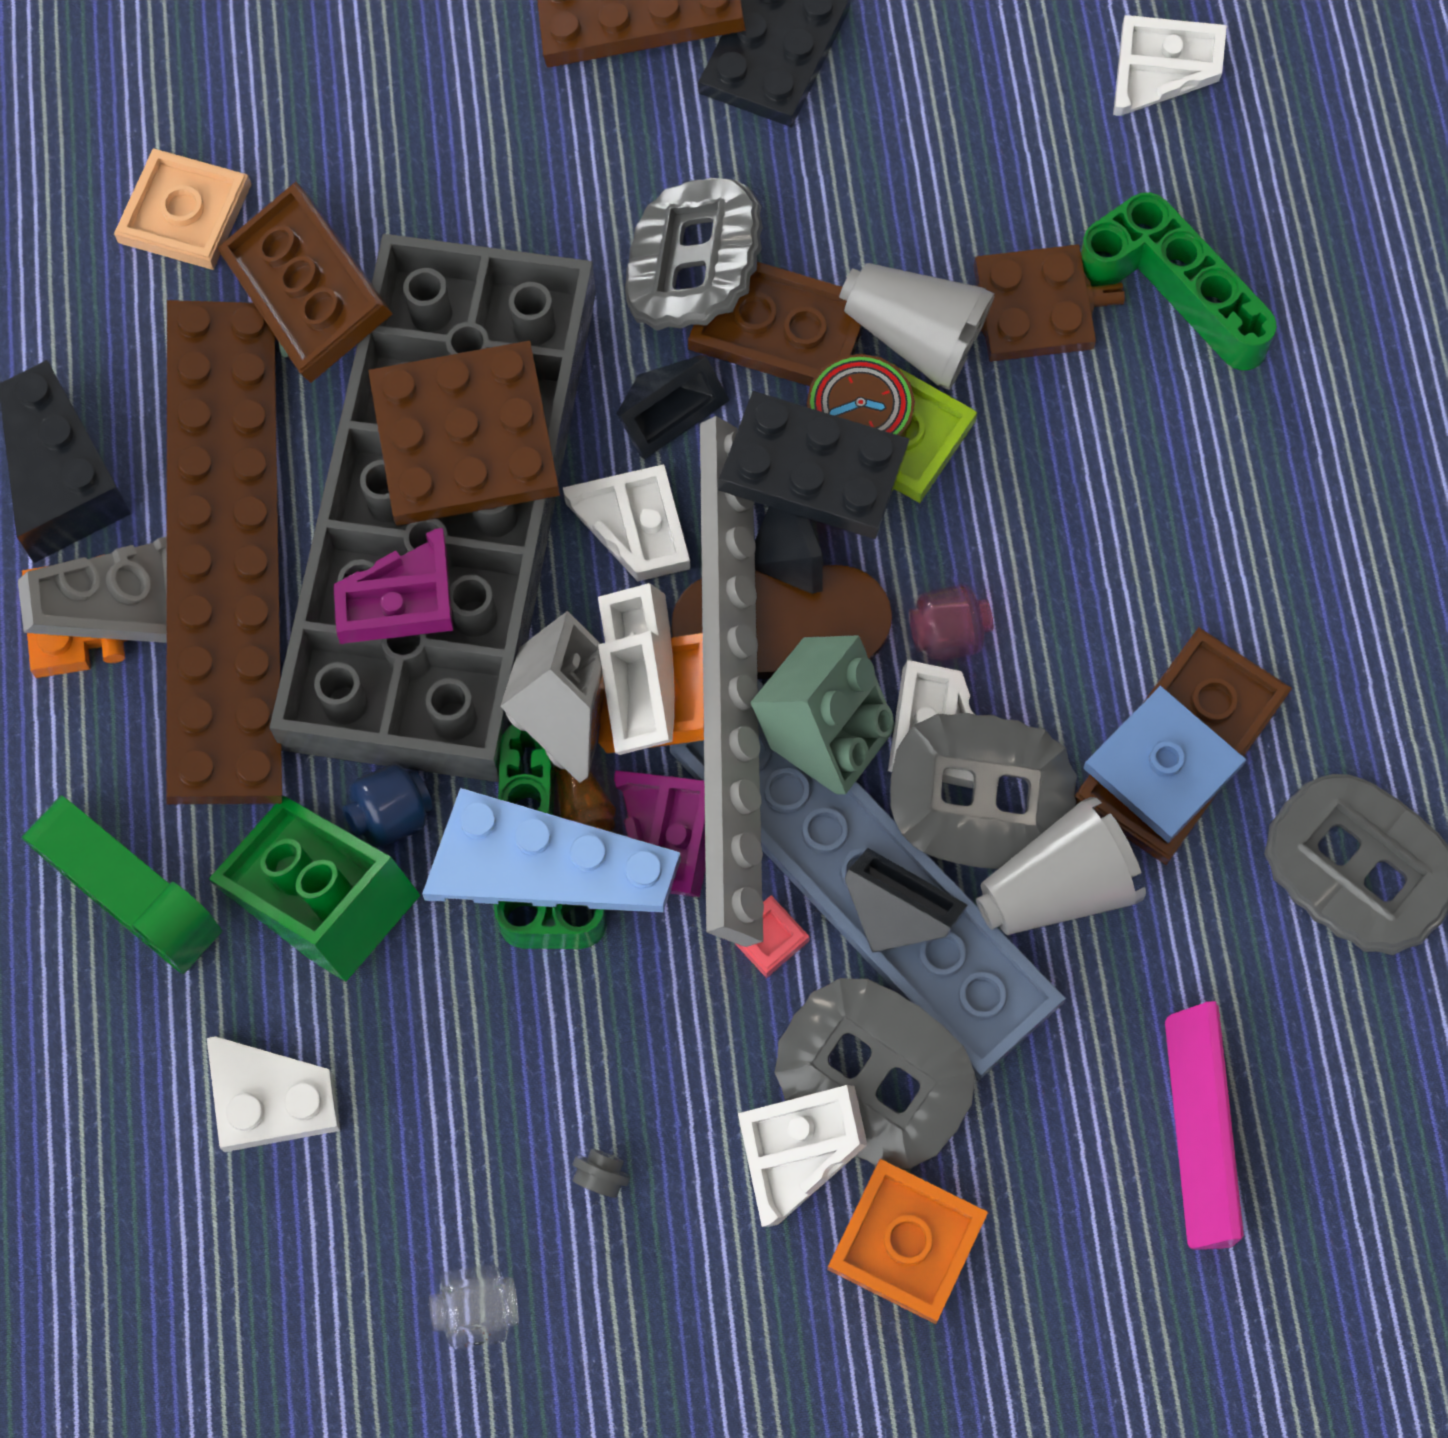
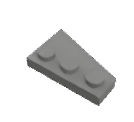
[18,536,167,643]

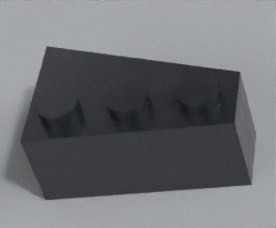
[0,360,131,563]

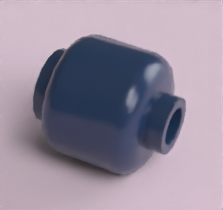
[343,764,432,847]

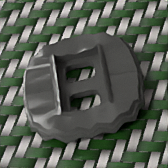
[625,178,763,331]
[891,713,1077,869]
[1264,774,1448,955]
[774,978,975,1169]

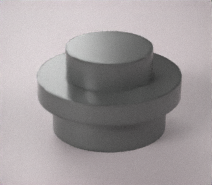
[572,1149,631,1198]

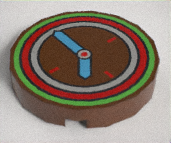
[806,354,915,437]

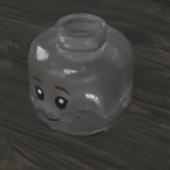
[428,1265,519,1349]

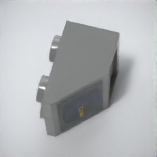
[500,611,605,783]

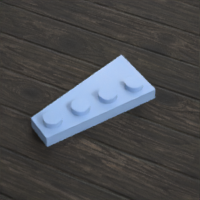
[422,788,681,912]

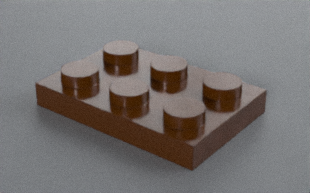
[688,262,863,386]

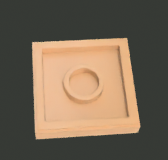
[114,148,252,270]

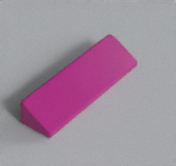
[1165,1001,1244,1250]

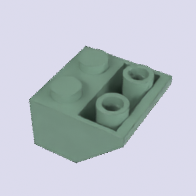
[750,636,895,794]

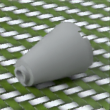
[839,263,995,390]
[976,797,1146,935]

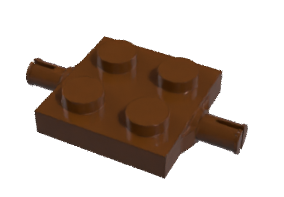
[973,244,1125,362]

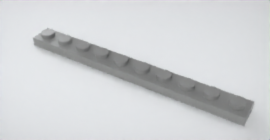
[700,416,764,947]

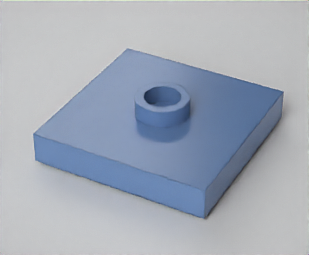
[1083,686,1246,843]

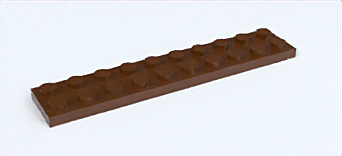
[166,300,282,805]

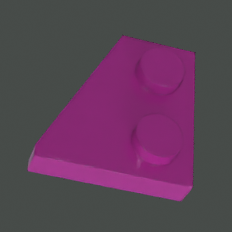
[334,528,453,644]
[614,770,706,898]

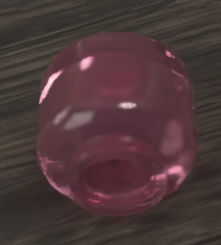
[909,585,994,661]

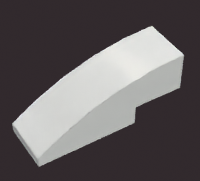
[598,583,675,755]

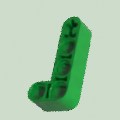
[1081,192,1277,371]
[494,724,607,949]
[21,795,223,975]

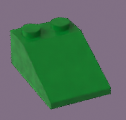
[209,795,421,982]

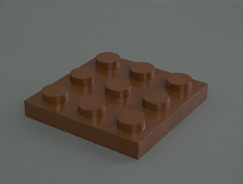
[368,340,560,526]

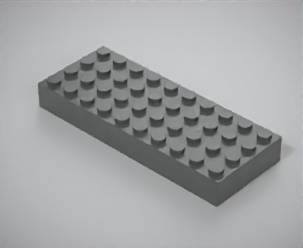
[270,234,596,782]

